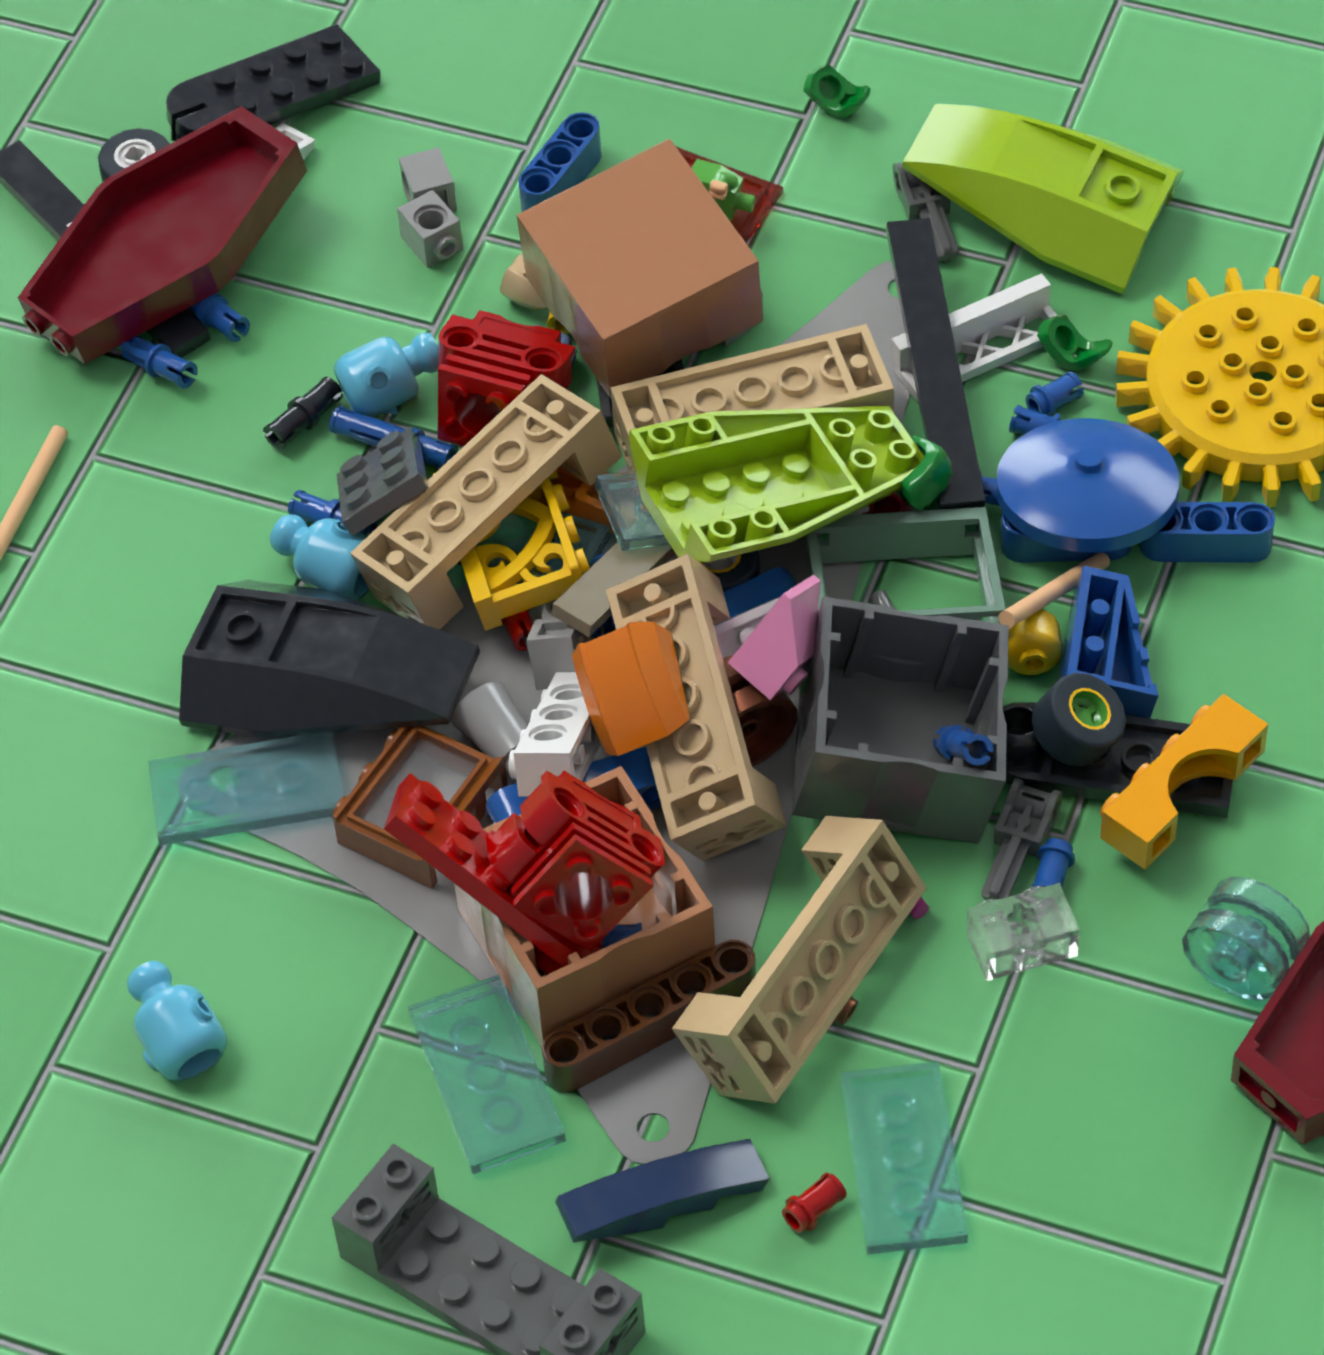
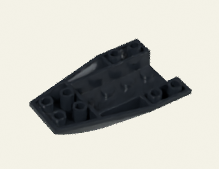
[179,580,481,737]

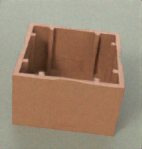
[517,138,762,399]
[454,766,715,1047]

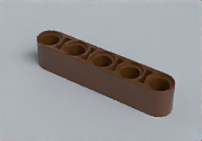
[542,940,756,1092]

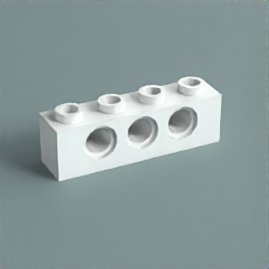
[508,672,601,796]

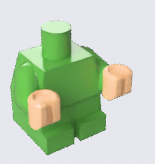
[692,159,756,221]

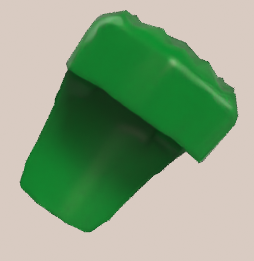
[803,65,871,119]
[1037,314,1113,372]
[901,435,953,510]

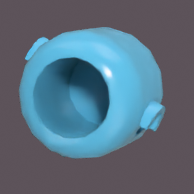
[334,332,438,417]
[270,514,369,600]
[127,961,227,1081]

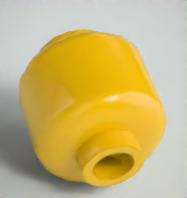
[1008,609,1062,675]

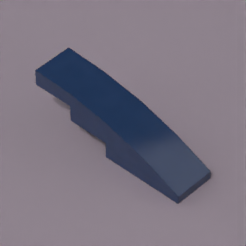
[555,1139,769,1243]

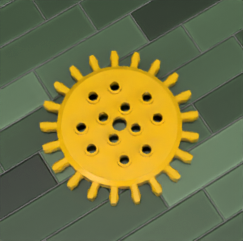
[1115,267,1324,507]

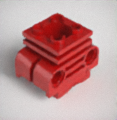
[438,310,575,446]
[485,770,665,952]

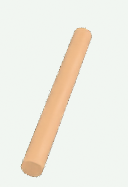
[0,425,68,562]
[999,552,1110,628]

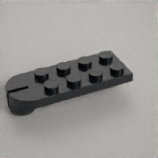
[166,24,380,142]
[1003,702,1234,818]

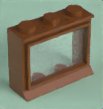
[332,726,508,889]

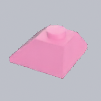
[728,575,821,700]

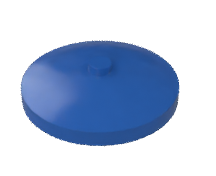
[997,418,1179,553]

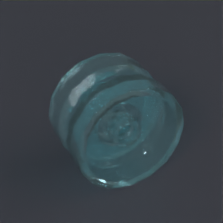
[1182,877,1310,1001]

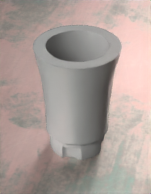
[451,681,528,783]

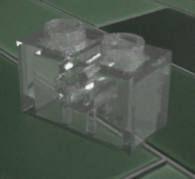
[967,883,1079,981]

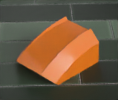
[572,621,690,756]

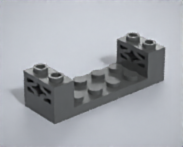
[332,1144,646,1355]

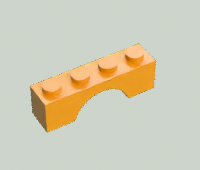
[1100,693,1268,870]

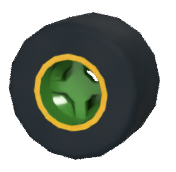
[1031,673,1126,766]

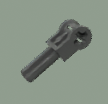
[892,162,959,263]
[981,778,1063,907]

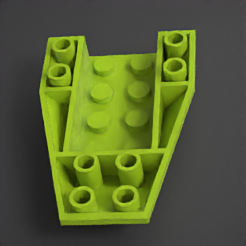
[902,104,1184,294]
[629,406,924,562]

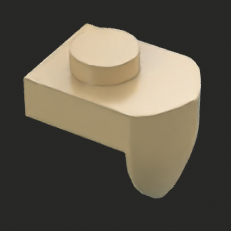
[500,253,548,310]

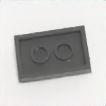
[336,427,428,536]

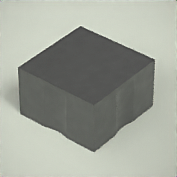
[792,596,1009,844]

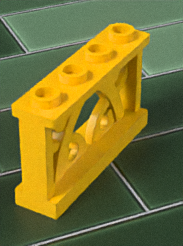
[433,470,590,631]

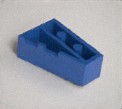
[1060,565,1159,718]

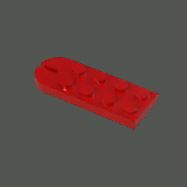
[384,773,603,975]

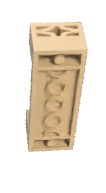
[611,324,894,486]
[350,374,622,630]
[606,554,787,861]
[672,816,927,1104]

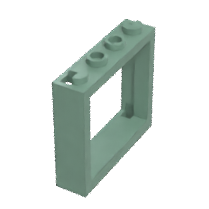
[805,507,1006,624]

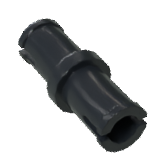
[263,376,343,450]

